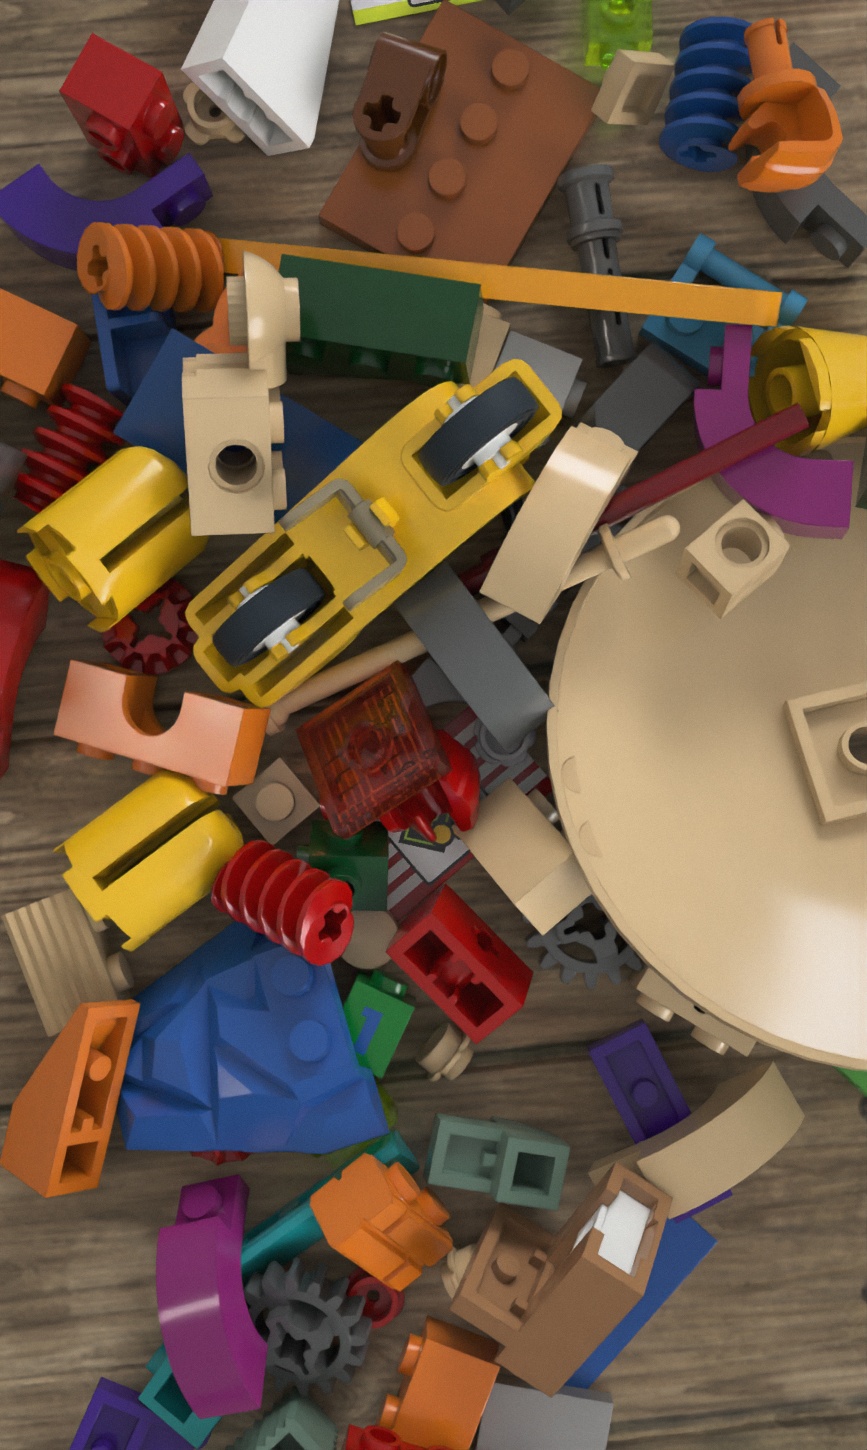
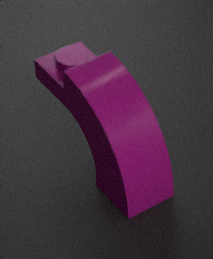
[156,1174,268,1419]

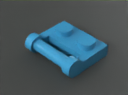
[639,233,808,377]

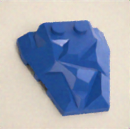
[116,921,390,1154]

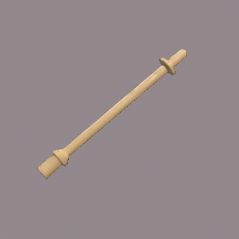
[243,515,680,736]

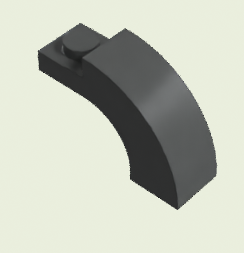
[746,42,867,268]
[393,558,559,750]

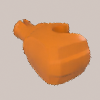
[728,18,843,193]

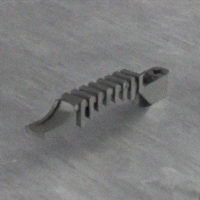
[363,340,701,761]

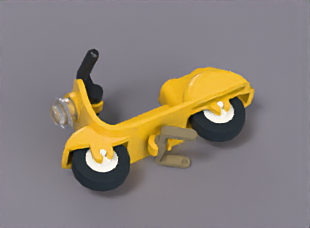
[185,359,562,708]

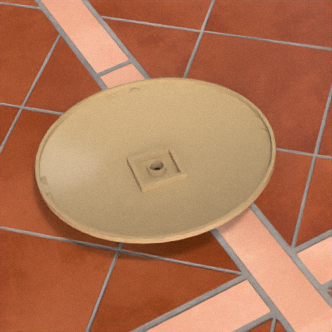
[546,428,867,1071]

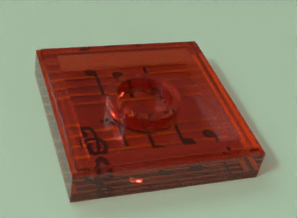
[295,660,453,840]

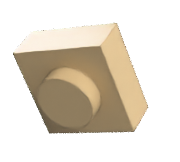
[591,49,676,126]
[232,757,320,846]

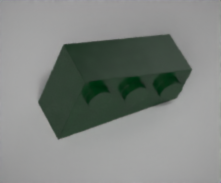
[278,254,484,388]

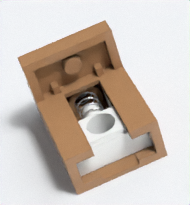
[449,1162,673,1398]

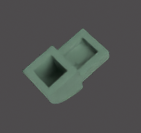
[423,1113,571,1211]

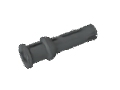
[557,164,637,368]

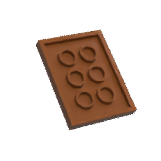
[318,0,600,305]

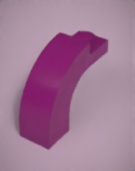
[693,324,854,539]

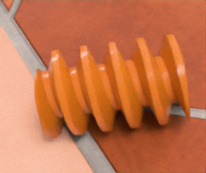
[77,222,224,313]

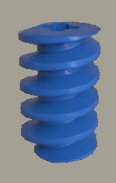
[659,17,752,172]

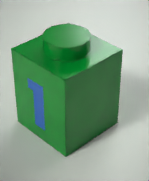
[343,969,416,1078]

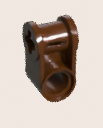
[352,32,448,172]

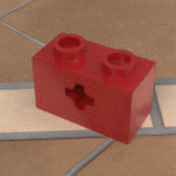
[385,883,534,1045]

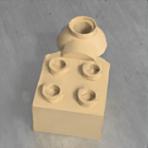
[182,251,300,536]

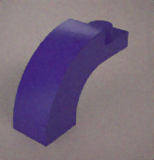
[0,153,213,271]

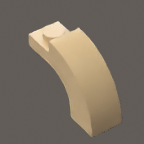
[480,422,638,624]
[588,1060,805,1219]

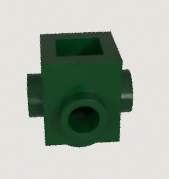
[297,817,389,912]

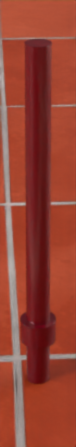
[457,402,809,596]

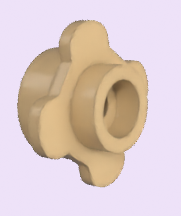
[183,82,246,145]

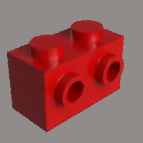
[59,33,184,179]

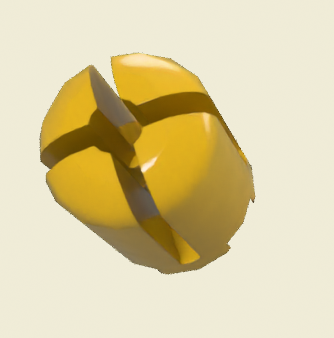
[17,446,211,632]
[53,769,244,952]

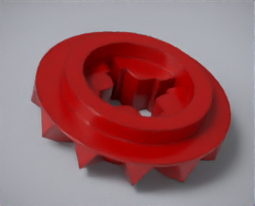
[101,578,199,675]

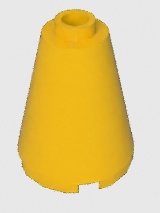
[748,325,867,457]

